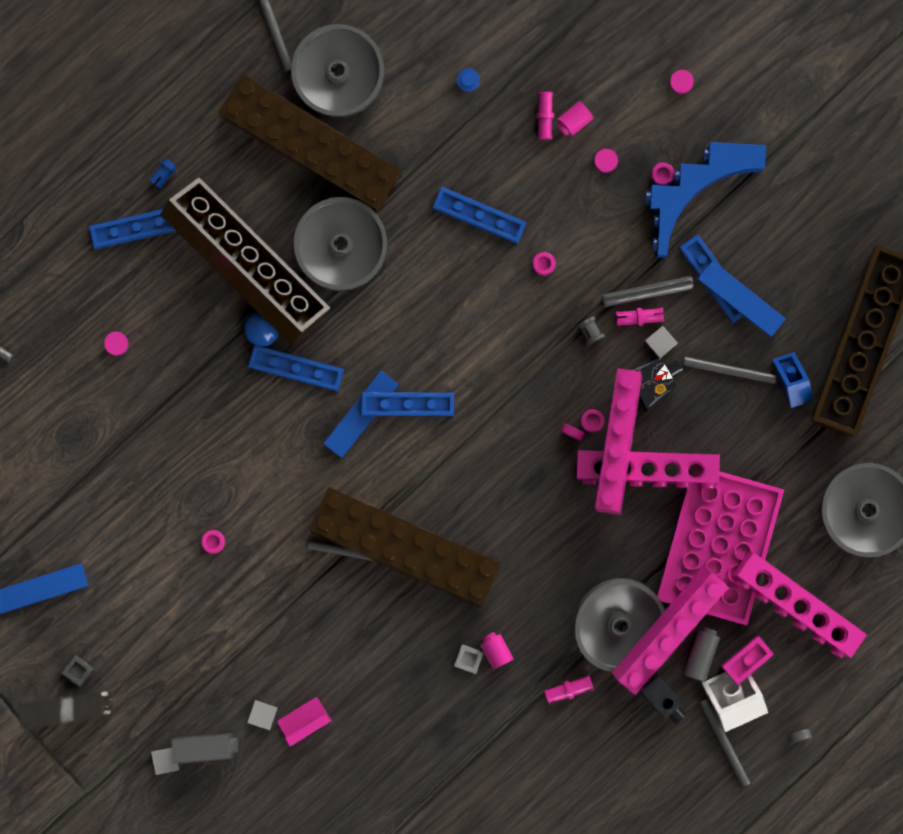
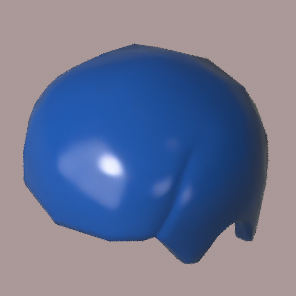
[244,311,279,346]

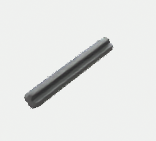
[602,276,694,307]

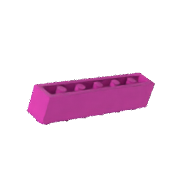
[595,368,642,515]
[612,566,729,695]

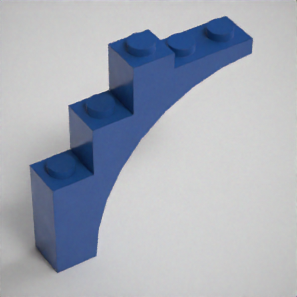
[645,142,766,259]

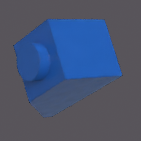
[772,352,813,408]

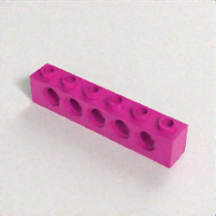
[577,450,720,489]
[733,552,867,659]

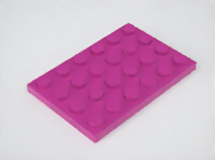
[657,465,784,625]

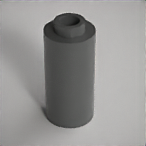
[683,627,720,682]

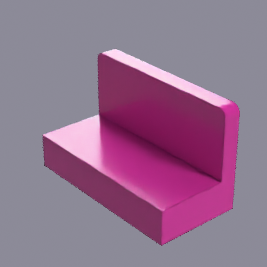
[720,636,774,685]
[277,697,332,746]

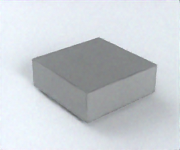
[645,326,678,358]
[454,644,484,674]
[247,700,278,730]
[151,747,180,775]

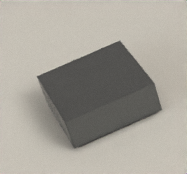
[61,655,95,688]

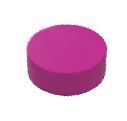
[670,70,694,94]
[594,149,618,173]
[651,163,675,186]
[532,252,556,276]
[104,332,129,356]
[581,409,605,433]
[561,423,585,441]
[201,530,225,554]

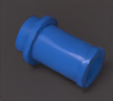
[149,158,177,189]

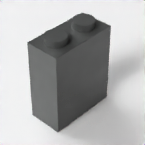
[172,733,238,764]

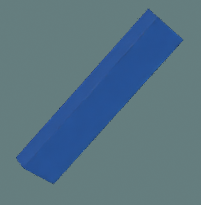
[432,186,527,245]
[89,209,176,250]
[678,234,743,324]
[698,261,786,338]
[248,345,344,392]
[324,371,400,458]
[360,392,454,416]
[0,563,89,614]

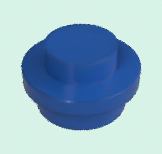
[457,69,480,92]

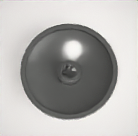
[291,24,384,118]
[294,197,387,291]
[821,463,903,557]
[573,578,665,672]

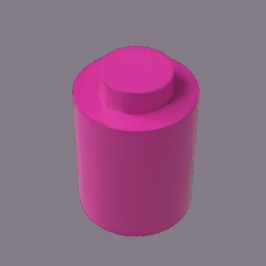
[557,101,594,137]
[480,632,514,670]

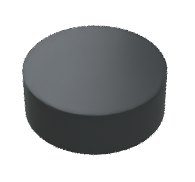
[787,729,812,744]

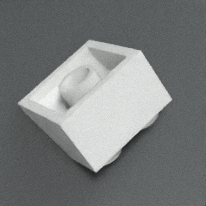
[702,672,768,732]

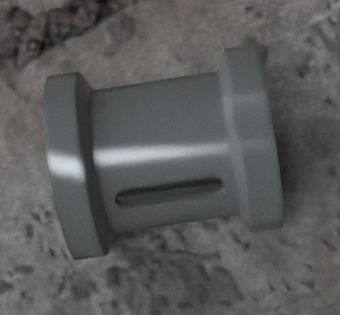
[576,316,605,346]

